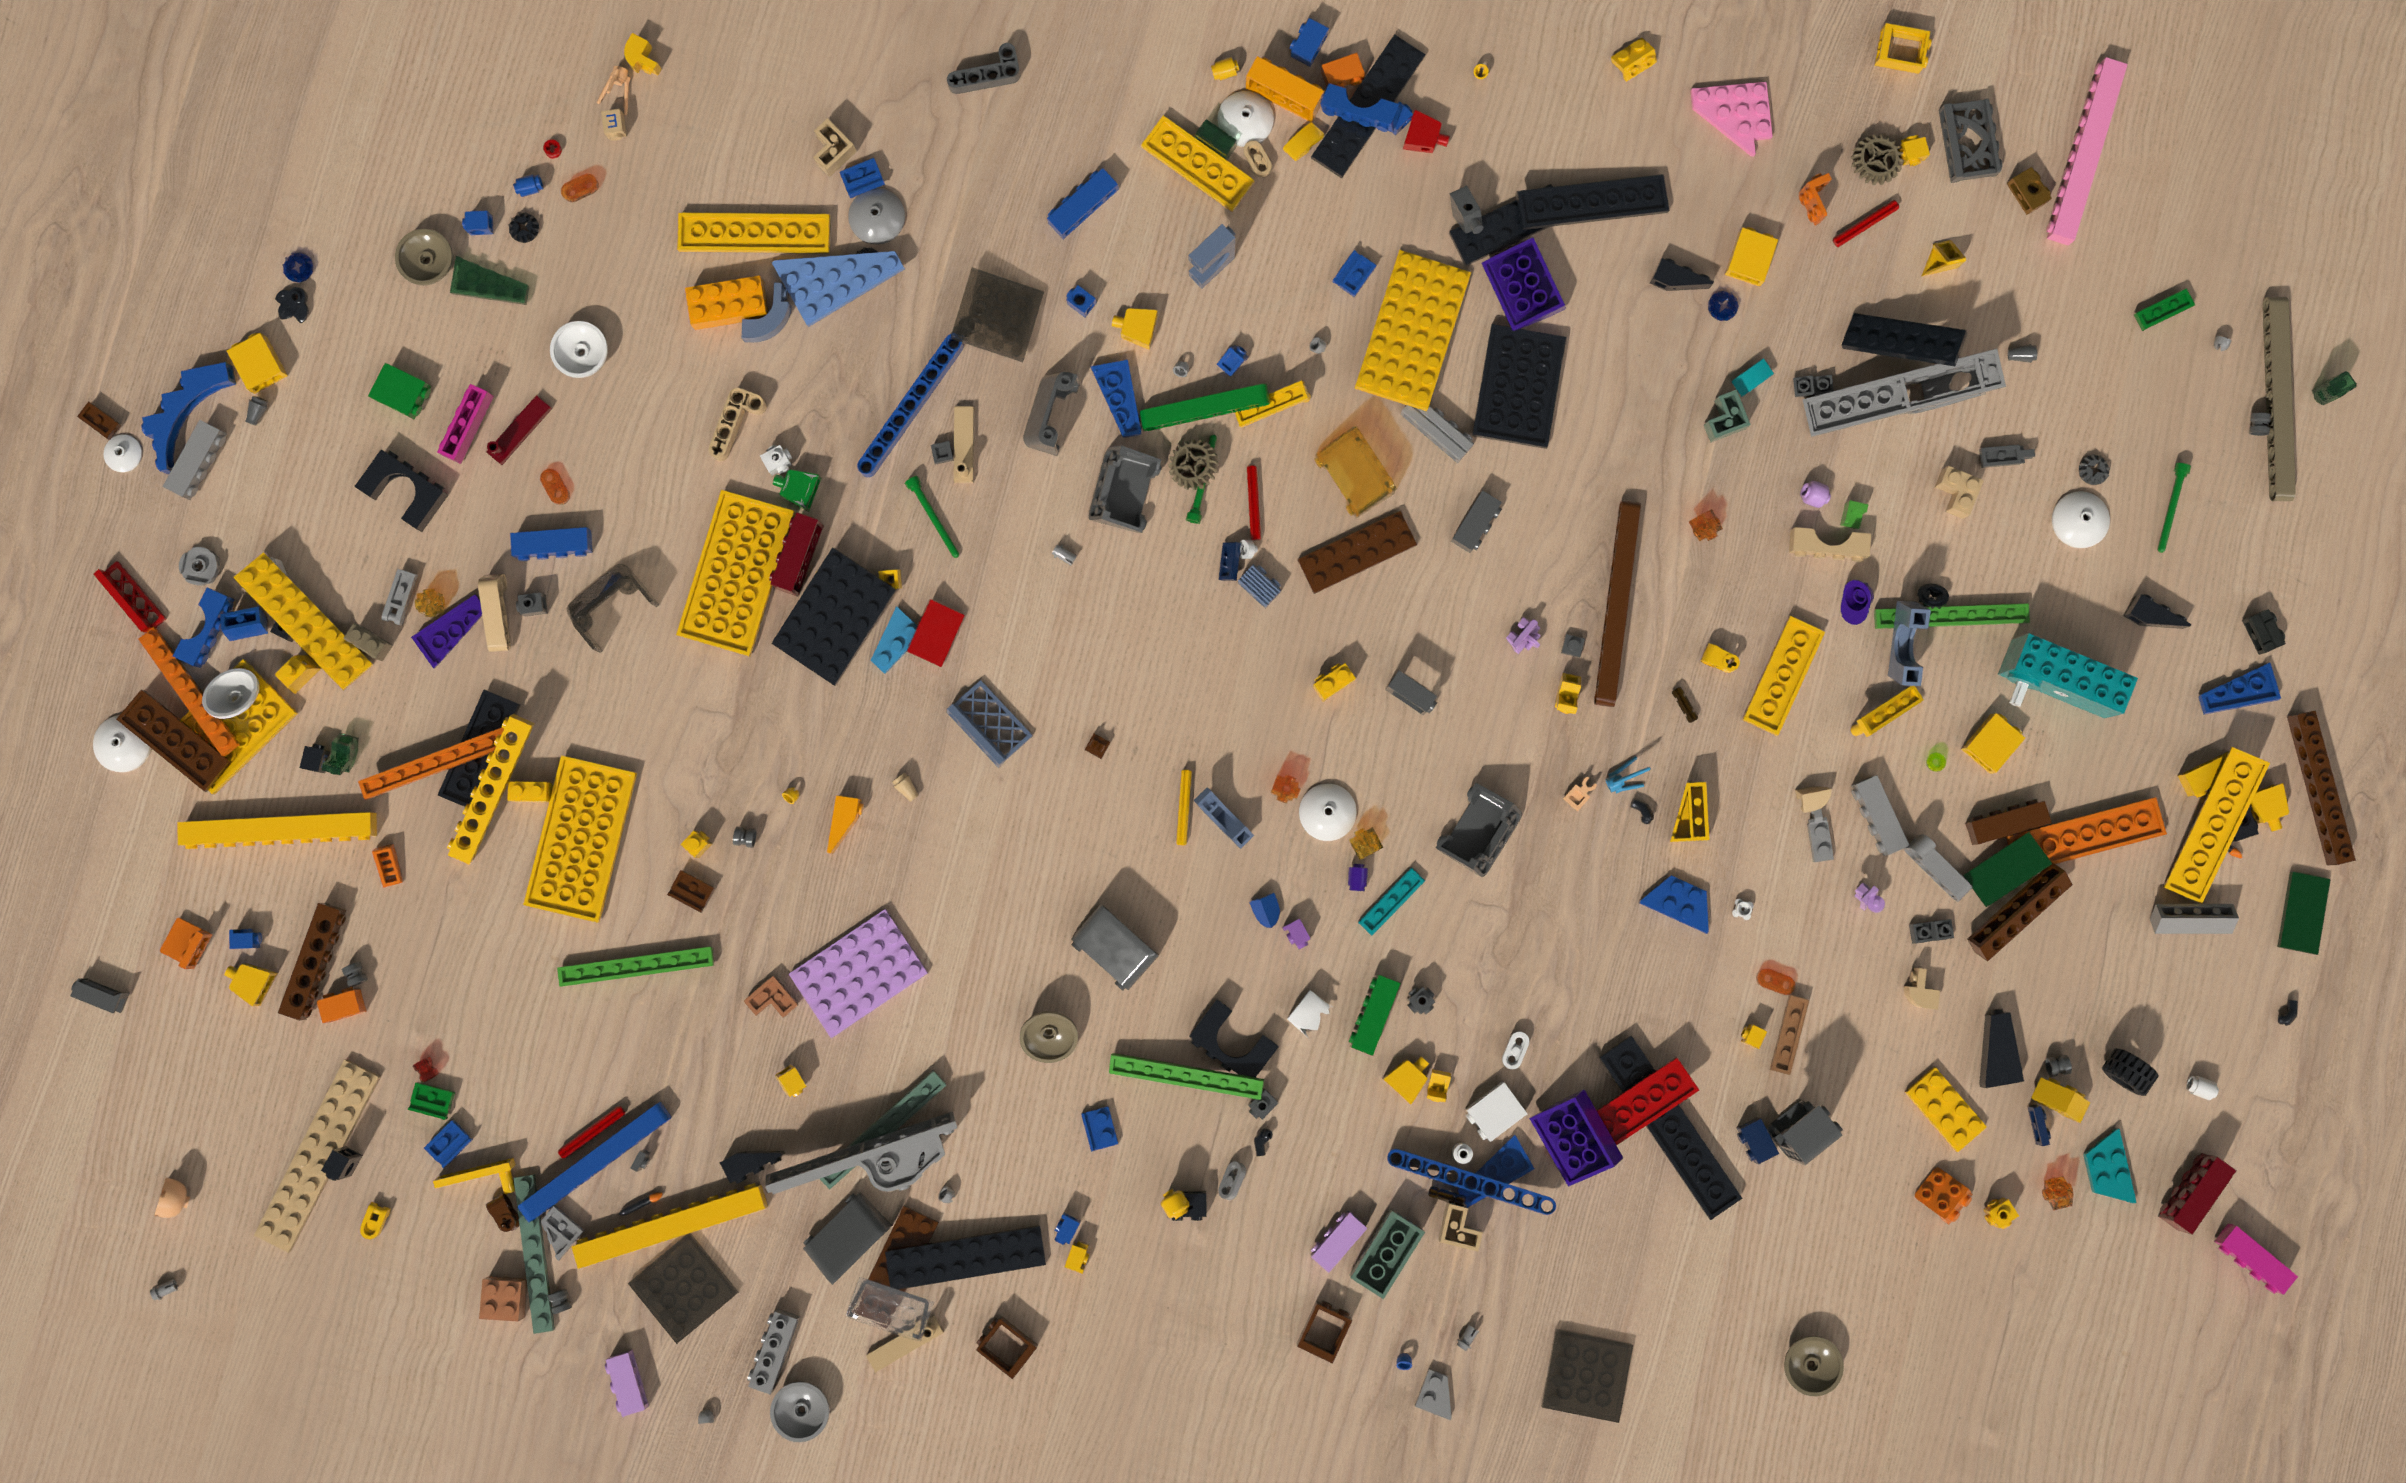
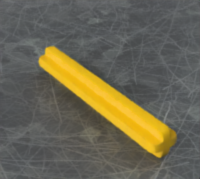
[1176,770,1192,846]

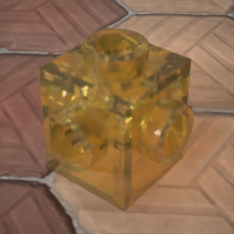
[415,589,445,617]
[1349,827,1384,860]

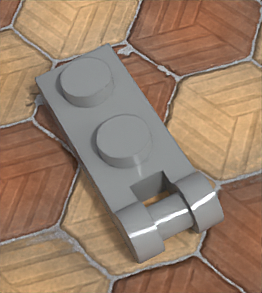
[382,569,418,626]

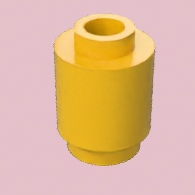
[1211,57,1240,81]

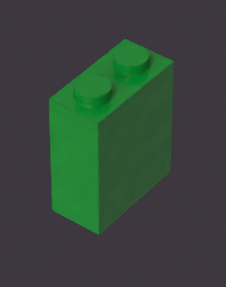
[368,363,431,420]

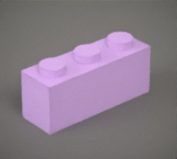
[1310,1211,1367,1273]
[605,1350,649,1417]

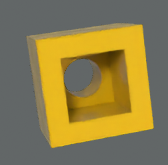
[878,569,902,589]
[1741,1024,1767,1049]

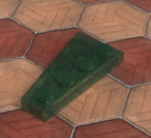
[450,256,529,305]

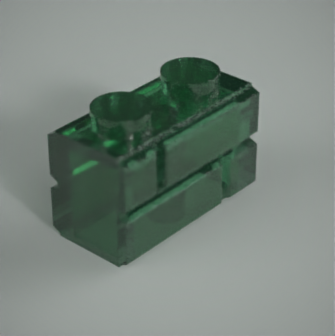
[1195,119,1237,160]
[2312,371,2357,405]

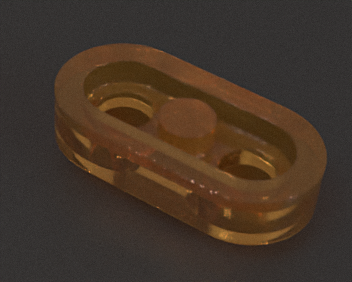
[561,174,599,202]
[540,469,570,505]
[1756,968,1795,995]

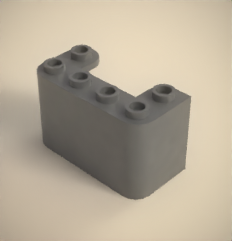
[1766,1100,1843,1165]

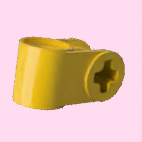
[1700,643,1740,673]

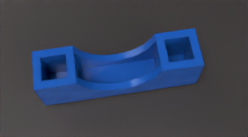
[1320,83,1401,132]
[173,587,235,668]

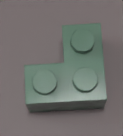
[1704,390,1751,443]

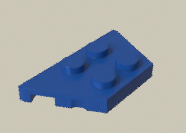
[1639,875,1709,934]

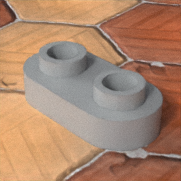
[1219,1161,1246,1200]

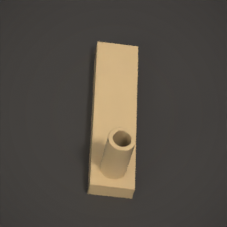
[954,406,974,483]
[866,1315,944,1373]

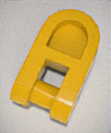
[360,1202,391,1240]

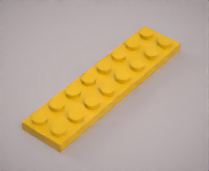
[677,213,830,253]
[233,552,373,691]
[2164,747,2270,904]

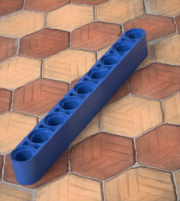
[857,333,964,477]
[518,1102,672,1223]
[1387,1149,1556,1215]

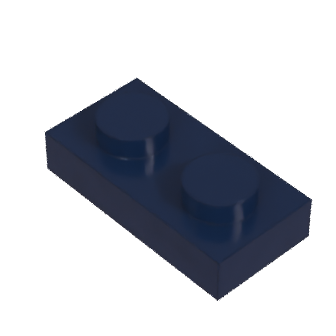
[2027,1105,2051,1146]

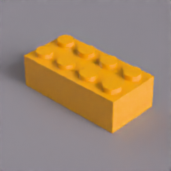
[1246,56,1324,122]
[685,275,769,330]

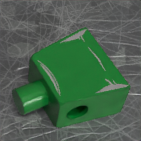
[773,470,822,512]

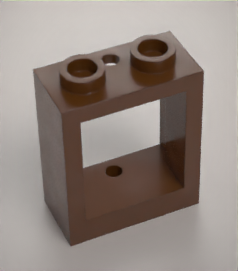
[1296,1300,1353,1364]
[976,1316,1038,1380]

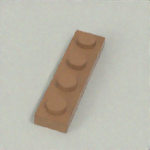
[1770,995,1809,1075]

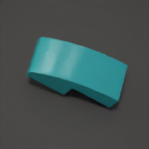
[1731,358,1774,397]

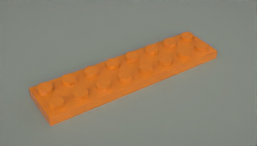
[2006,797,2167,864]

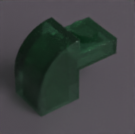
[322,733,359,775]

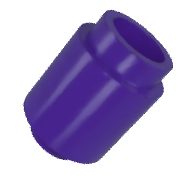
[1348,864,1368,892]

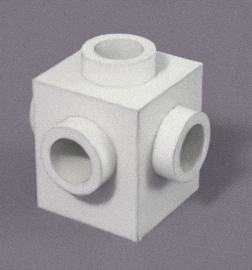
[760,445,792,476]

